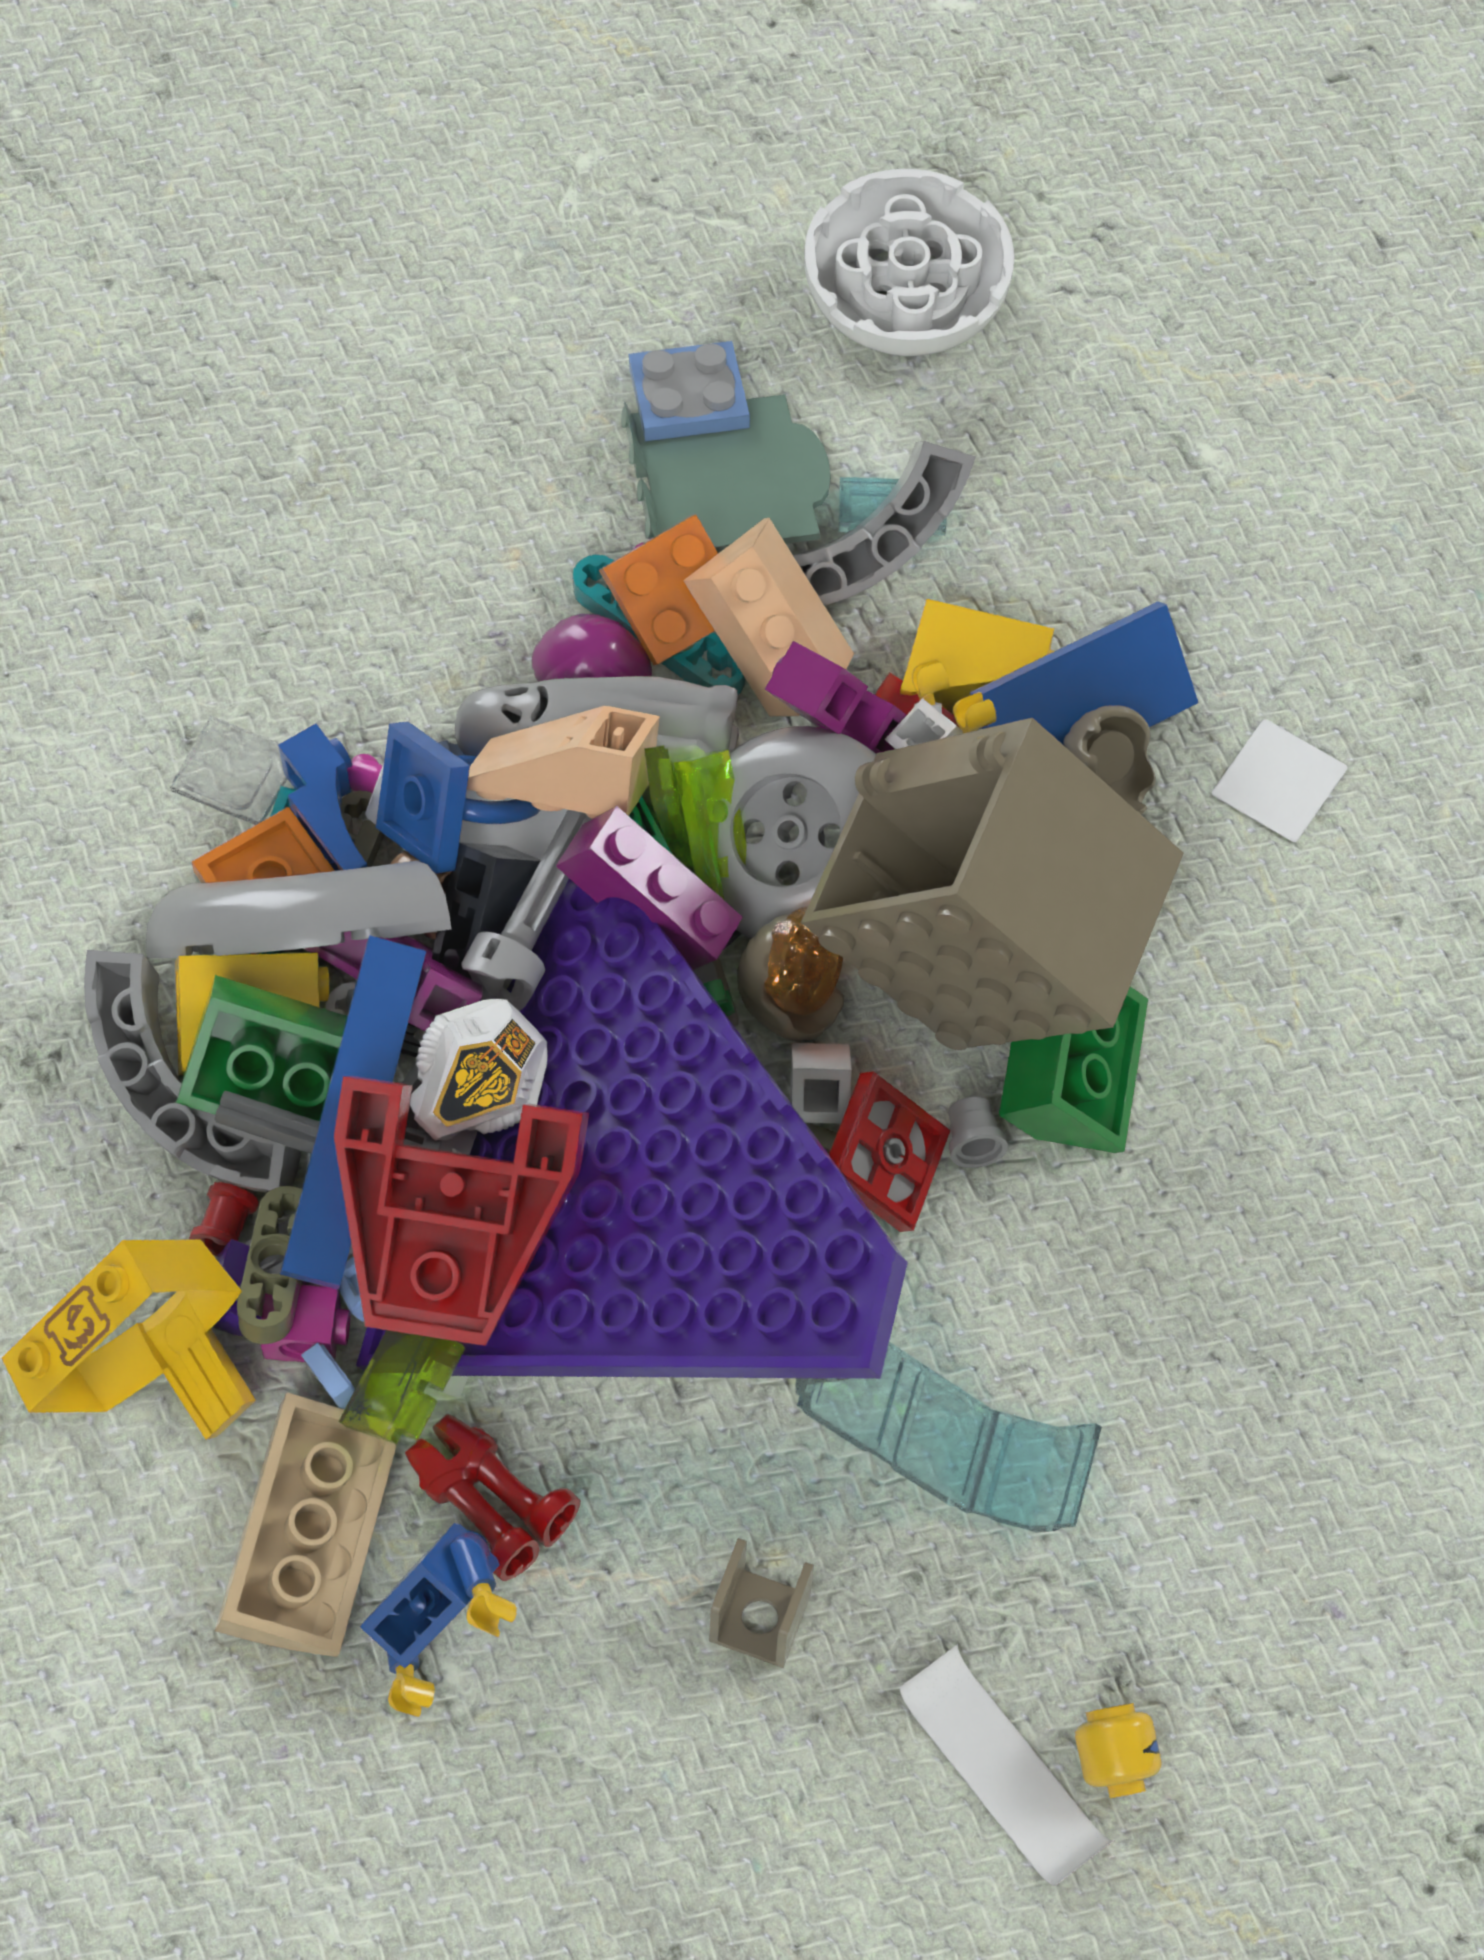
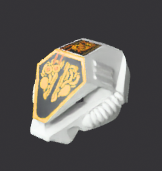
[410,999,547,1141]

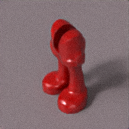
[405,1413,581,1581]

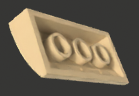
[214,1392,402,1657]

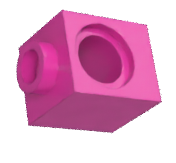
[260,1285,351,1362]

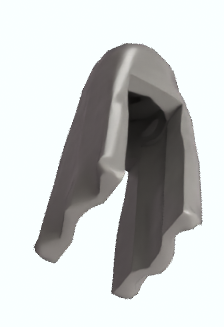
[455,676,739,814]

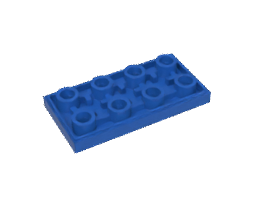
[970,601,1199,744]

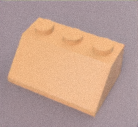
[683,518,854,716]

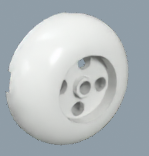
[804,169,1014,356]

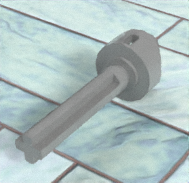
[461,810,592,1011]

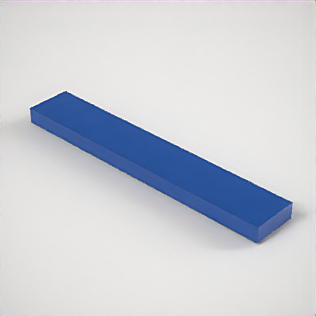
[280,935,426,1290]

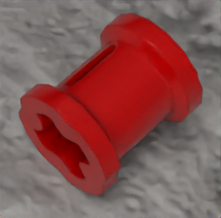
[189,1182,259,1256]

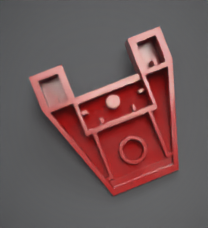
[334,1076,589,1346]

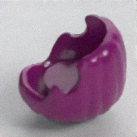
[531,614,652,682]

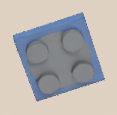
[629,341,750,441]

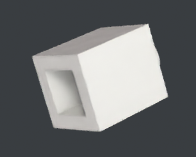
[790,1043,852,1124]

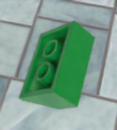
[176,975,347,1121]
[999,986,1148,1153]

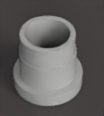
[948,1096,1008,1168]

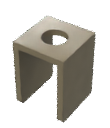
[709,1538,814,1668]

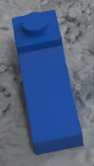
[278,724,367,871]

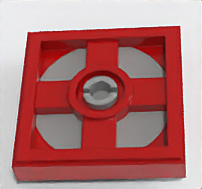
[829,1071,951,1232]

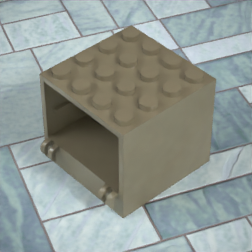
[801,718,1184,1050]

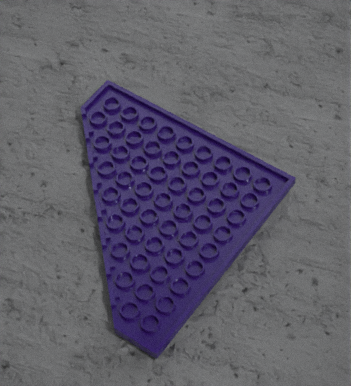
[356,878,908,1379]

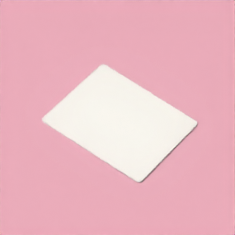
[1212,719,1348,842]

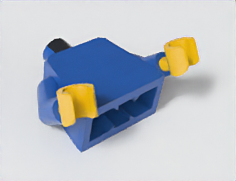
[360,1523,517,1717]

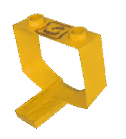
[1,1239,256,1440]

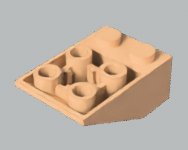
[467,706,660,819]

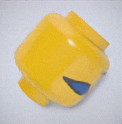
[1075,1703,1162,1798]

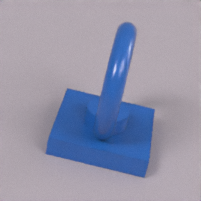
[376,721,541,873]

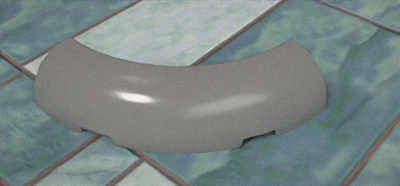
[718,441,976,606]
[146,861,451,958]
[84,950,301,1193]

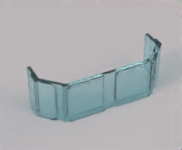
[795,1342,1102,1532]

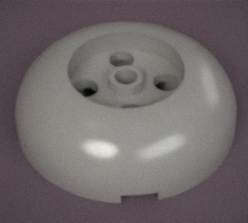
[690,726,876,939]

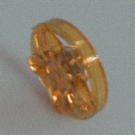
[764,906,843,1015]

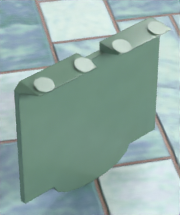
[621,394,831,552]

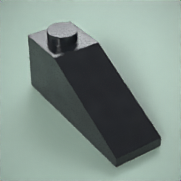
[432,842,541,980]

